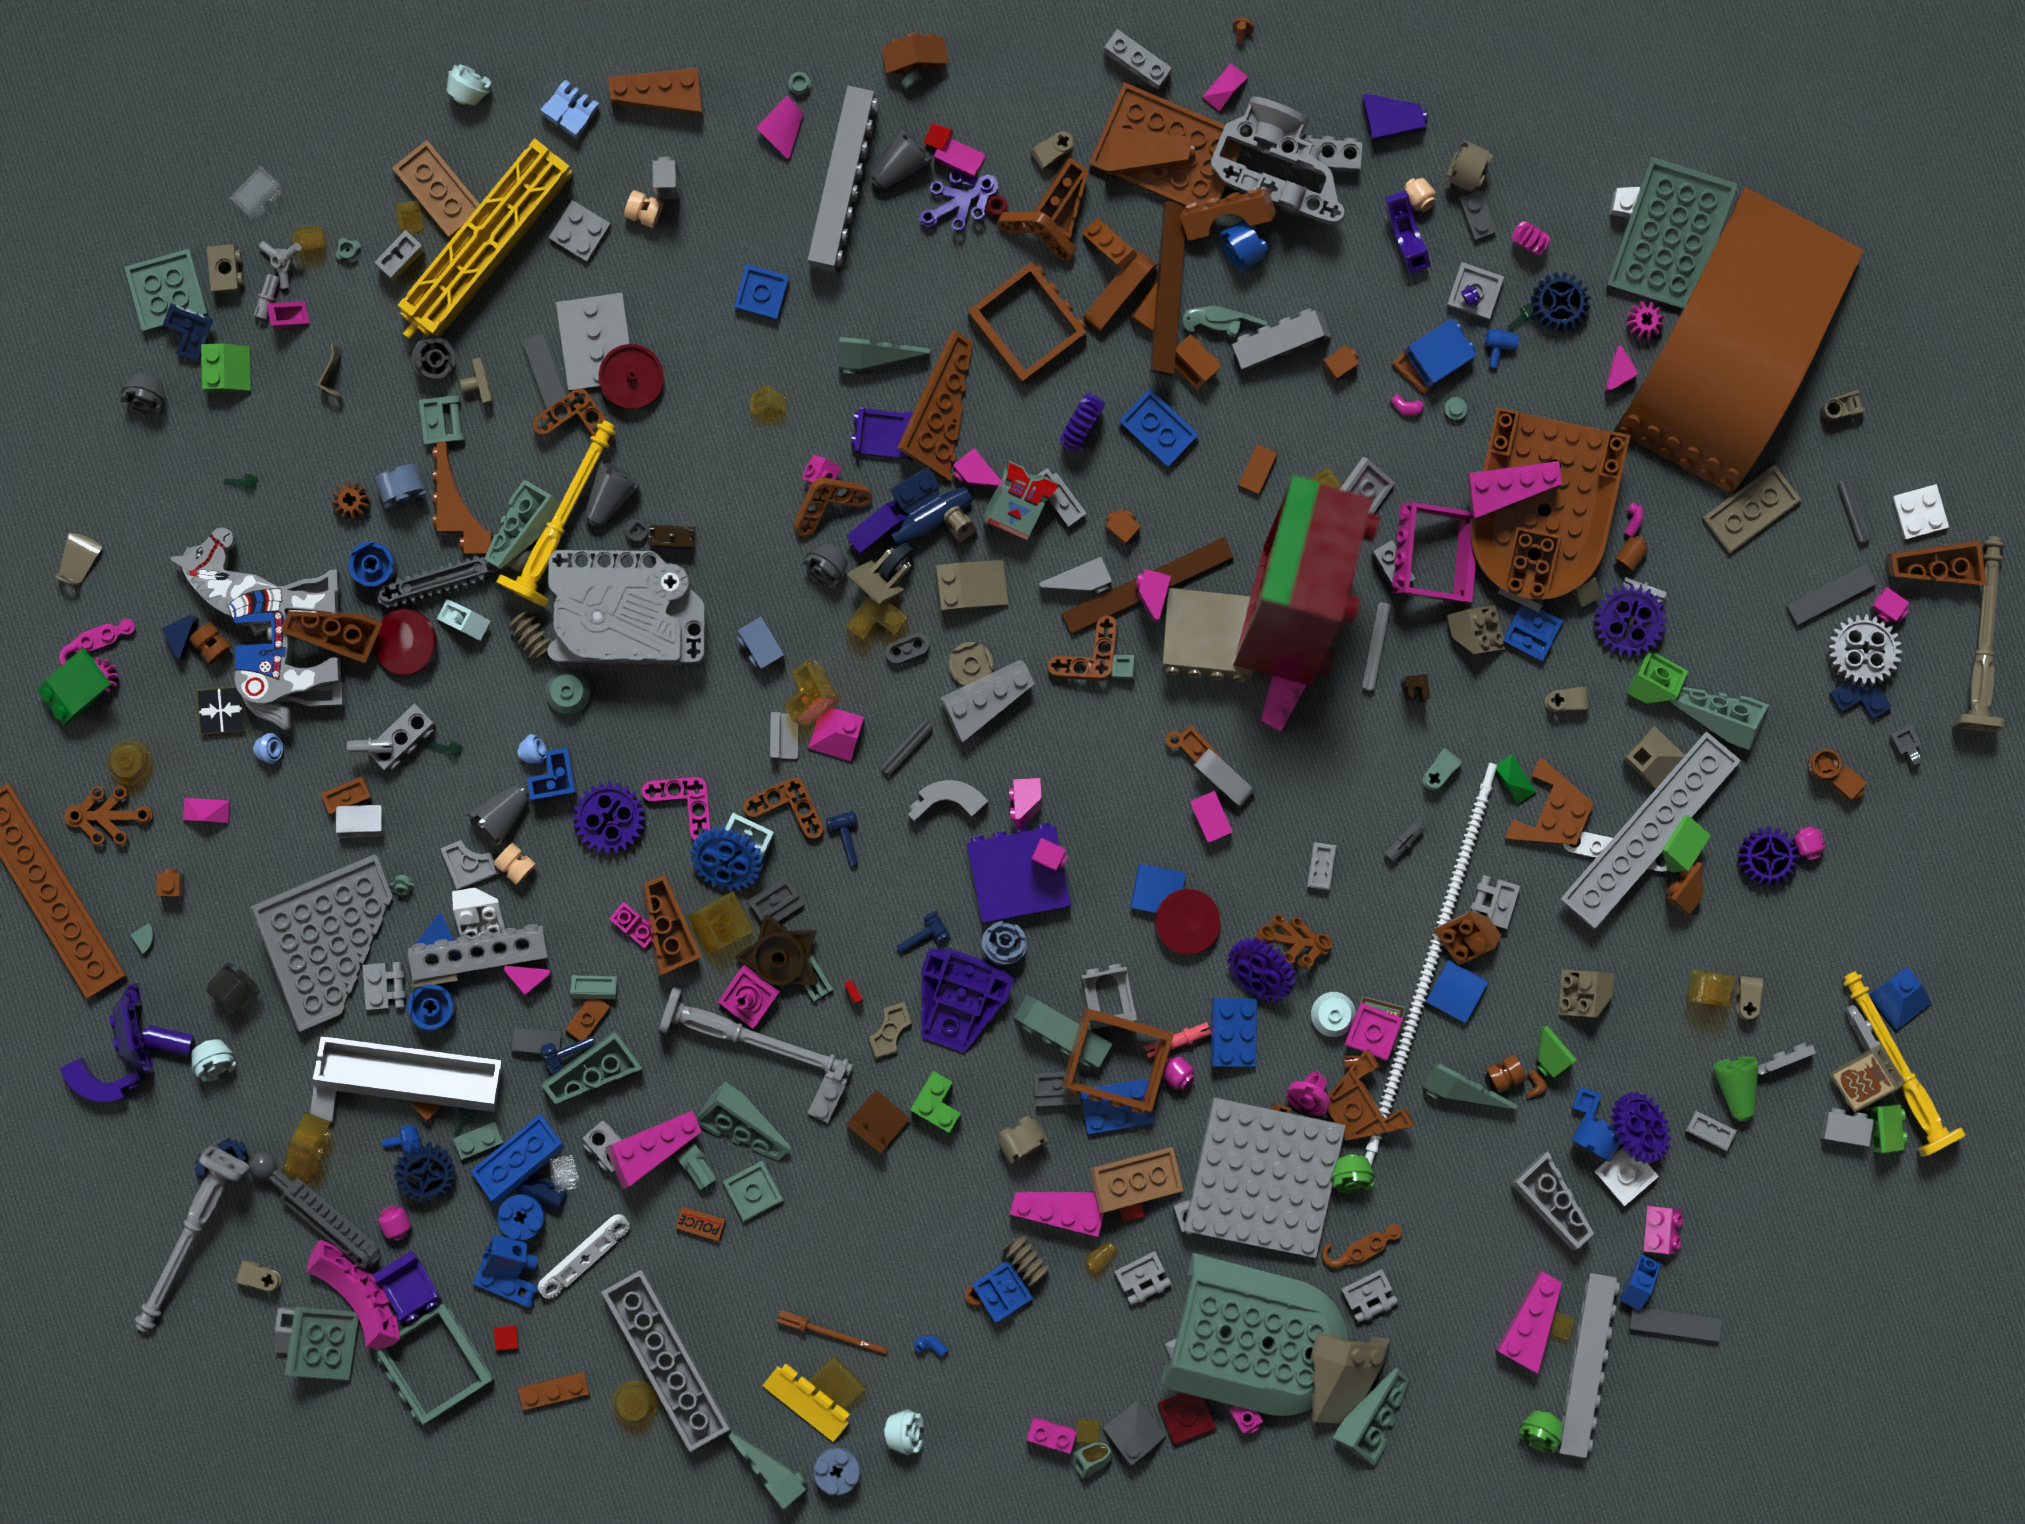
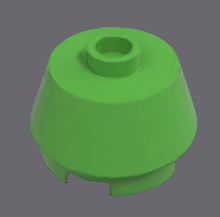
[1330,1154,1376,1193]
[1518,1411,1563,1453]

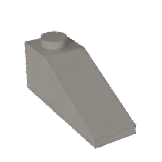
[1039,557,1112,594]

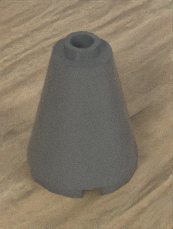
[871,128,933,189]
[585,461,640,526]
[466,785,529,847]

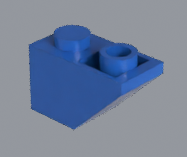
[1620,1254,1661,1311]

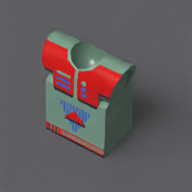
[983,460,1058,542]

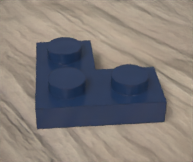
[162,303,213,361]
[1829,679,1892,719]

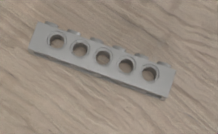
[408,924,548,980]

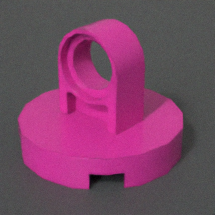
[1286,1072,1331,1116]

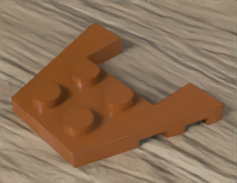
[1505,758,1594,845]
[1328,1049,1415,1141]

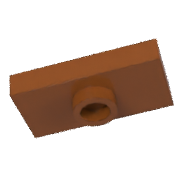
[565,999,611,1041]

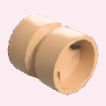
[623,190,663,228]
[493,843,536,885]

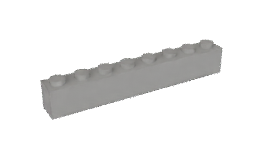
[1557,1272,1620,1458]

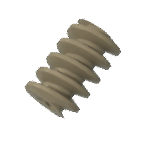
[508,609,551,660]
[1001,1236,1049,1286]

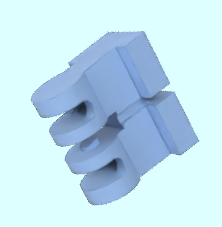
[541,80,600,140]

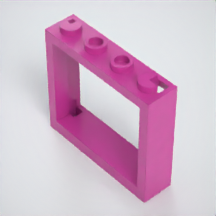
[1392,502,1476,603]

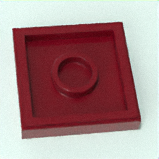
[1157,1392,1216,1445]

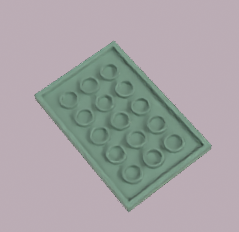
[1607,157,1737,308]

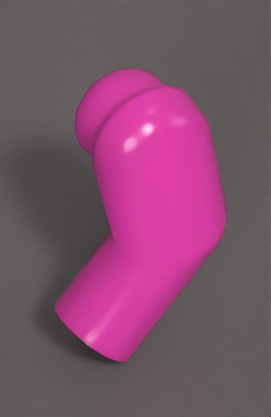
[1390,394,1424,416]

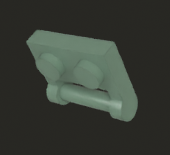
[419,396,465,445]

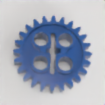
[690,825,763,892]

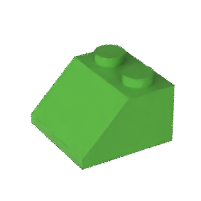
[201,344,251,393]
[1869,1104,1907,1153]

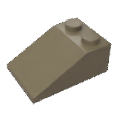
[936,560,1008,612]

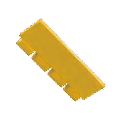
[762,1364,850,1442]

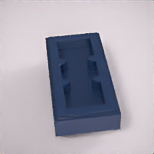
[517,1173,568,1210]

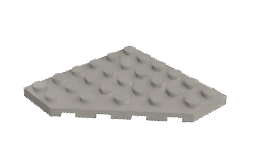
[250,854,392,1032]

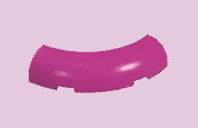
[307,1240,399,1349]

